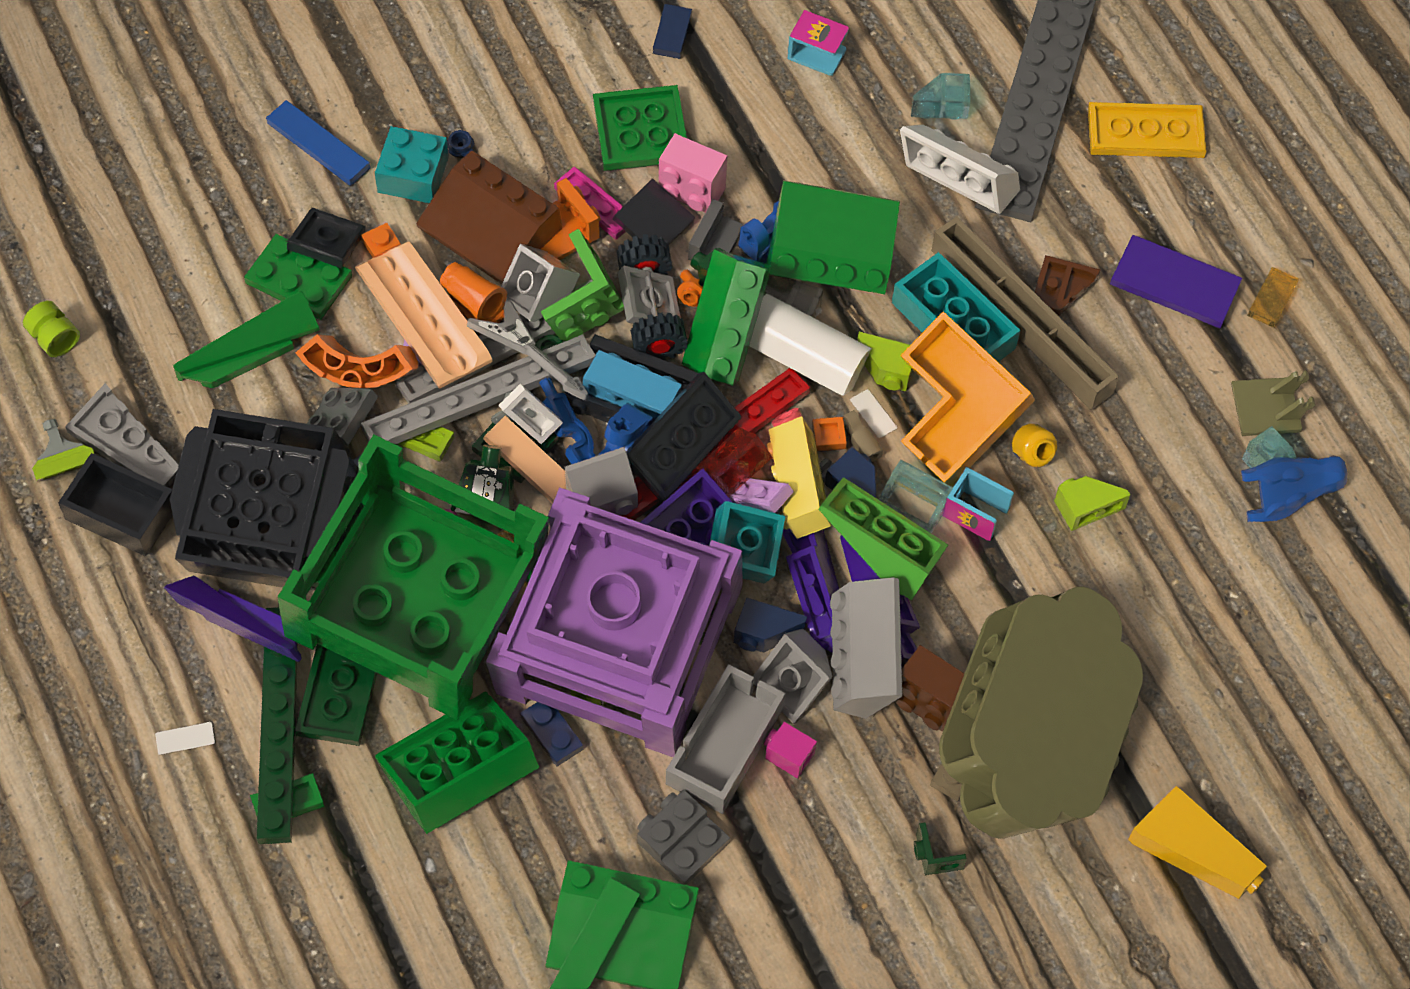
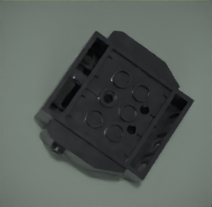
[170,409,359,588]

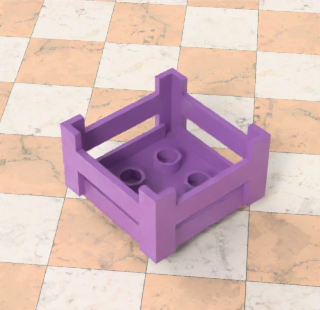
[486,487,743,757]

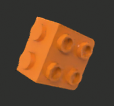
[540,178,601,260]

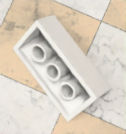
[900,125,1020,214]

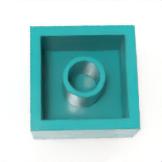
[375,126,449,203]
[709,501,786,584]

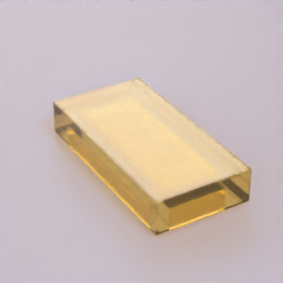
[1247,267,1299,328]

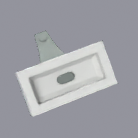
[491,383,563,444]

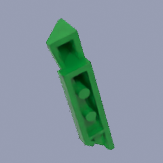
[173,291,320,389]

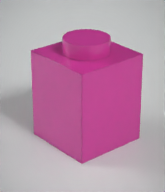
[764,722,817,779]

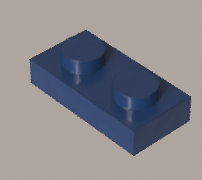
[520,702,584,767]

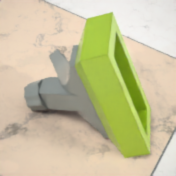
[32,419,95,481]

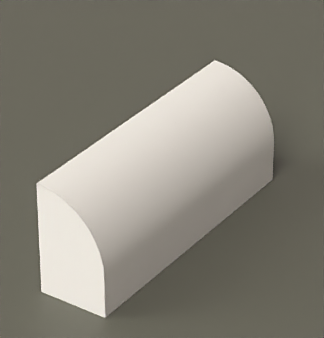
[749,294,871,396]

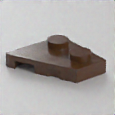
[1034,255,1100,316]

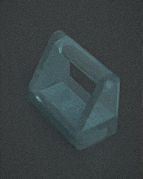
[878,459,953,533]

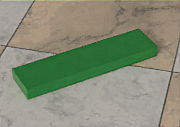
[550,877,641,989]

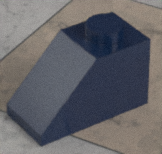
[825,447,876,498]
[733,597,807,653]

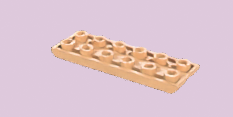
[355,241,493,389]

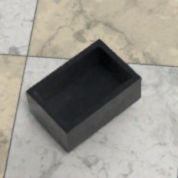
[58,453,173,556]

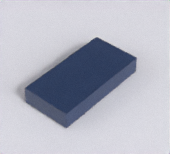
[653,4,692,59]

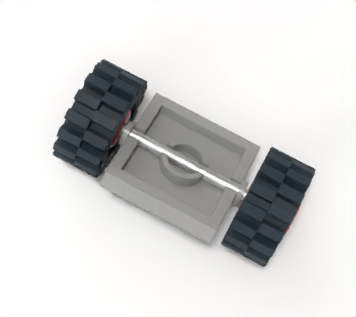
[616,234,688,360]

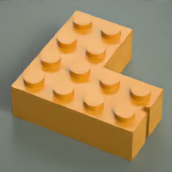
[900,312,1035,488]

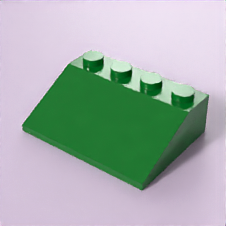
[766,180,900,295]
[374,691,540,834]
[545,860,699,989]

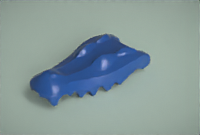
[1241,455,1348,522]

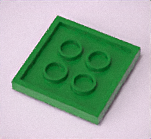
[593,85,687,171]

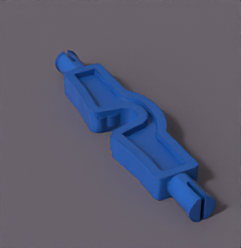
[539,377,595,464]

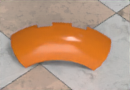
[295,334,419,388]

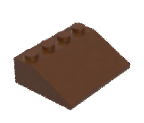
[416,150,562,284]

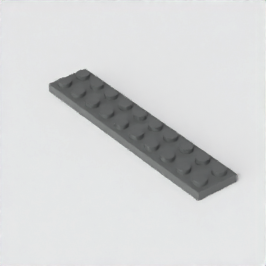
[975,0,1096,223]

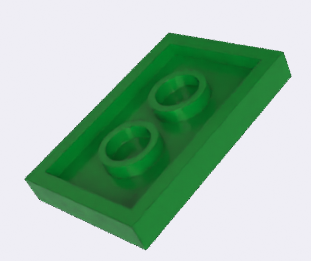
[244,234,352,320]

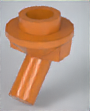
[677,269,703,307]

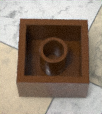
[895,645,965,732]

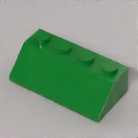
[681,249,772,386]

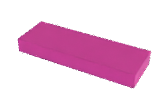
[554,166,626,240]

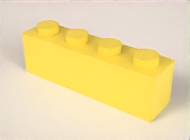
[767,416,831,539]

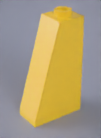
[1128,786,1267,899]

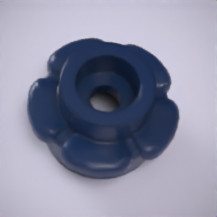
[447,130,475,157]

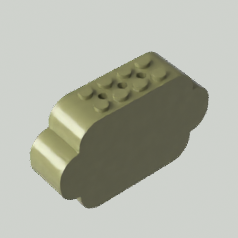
[939,587,1143,839]

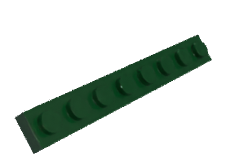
[257,607,298,844]

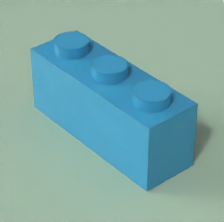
[583,350,682,420]

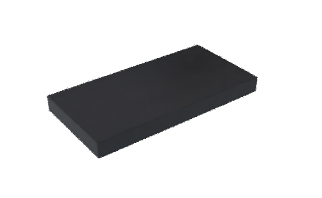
[626,372,742,502]

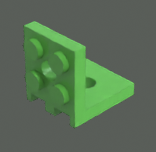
[541,229,624,342]

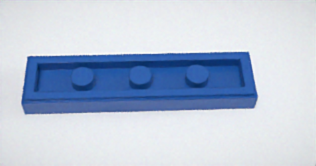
[266,100,370,186]

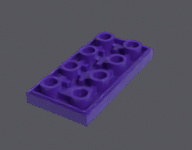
[1110,234,1242,328]

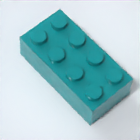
[892,252,1020,362]

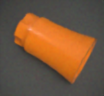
[440,262,507,322]

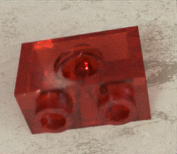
[696,427,773,497]

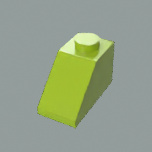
[857,332,912,391]
[1054,476,1130,531]

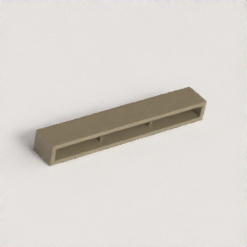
[931,216,1119,410]

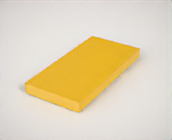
[1088,102,1206,158]

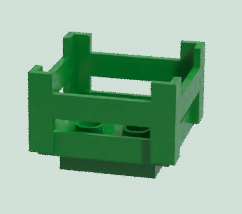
[277,434,549,720]

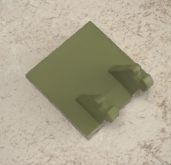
[1231,370,1315,436]

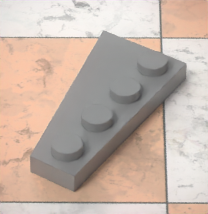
[65,383,179,488]

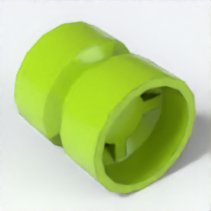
[23,300,80,358]

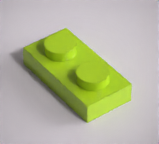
[398,426,455,462]

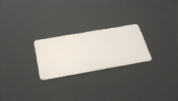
[850,389,897,438]
[155,722,215,755]

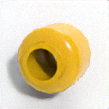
[1012,423,1058,467]

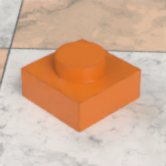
[361,223,401,258]
[812,417,847,451]

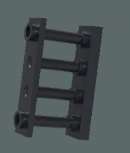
[565,334,698,423]

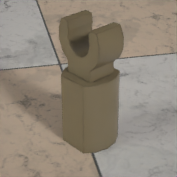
[843,410,883,463]

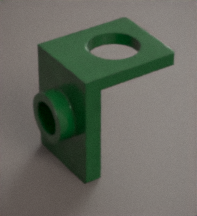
[913,822,967,876]

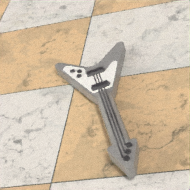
[467,301,588,400]

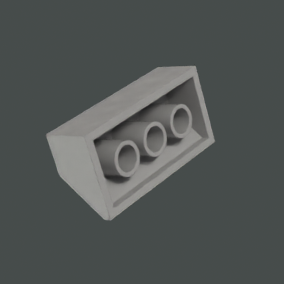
[830,577,902,719]

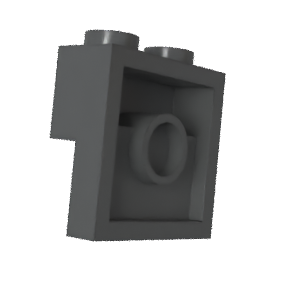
[637,789,730,885]

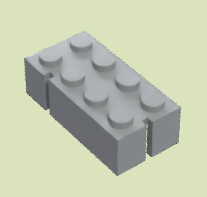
[665,664,786,814]

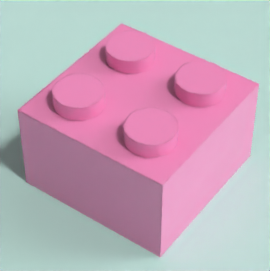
[659,134,727,213]

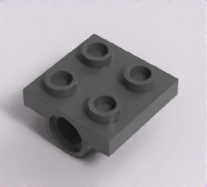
[307,388,378,447]

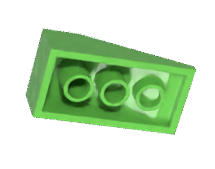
[818,477,948,601]

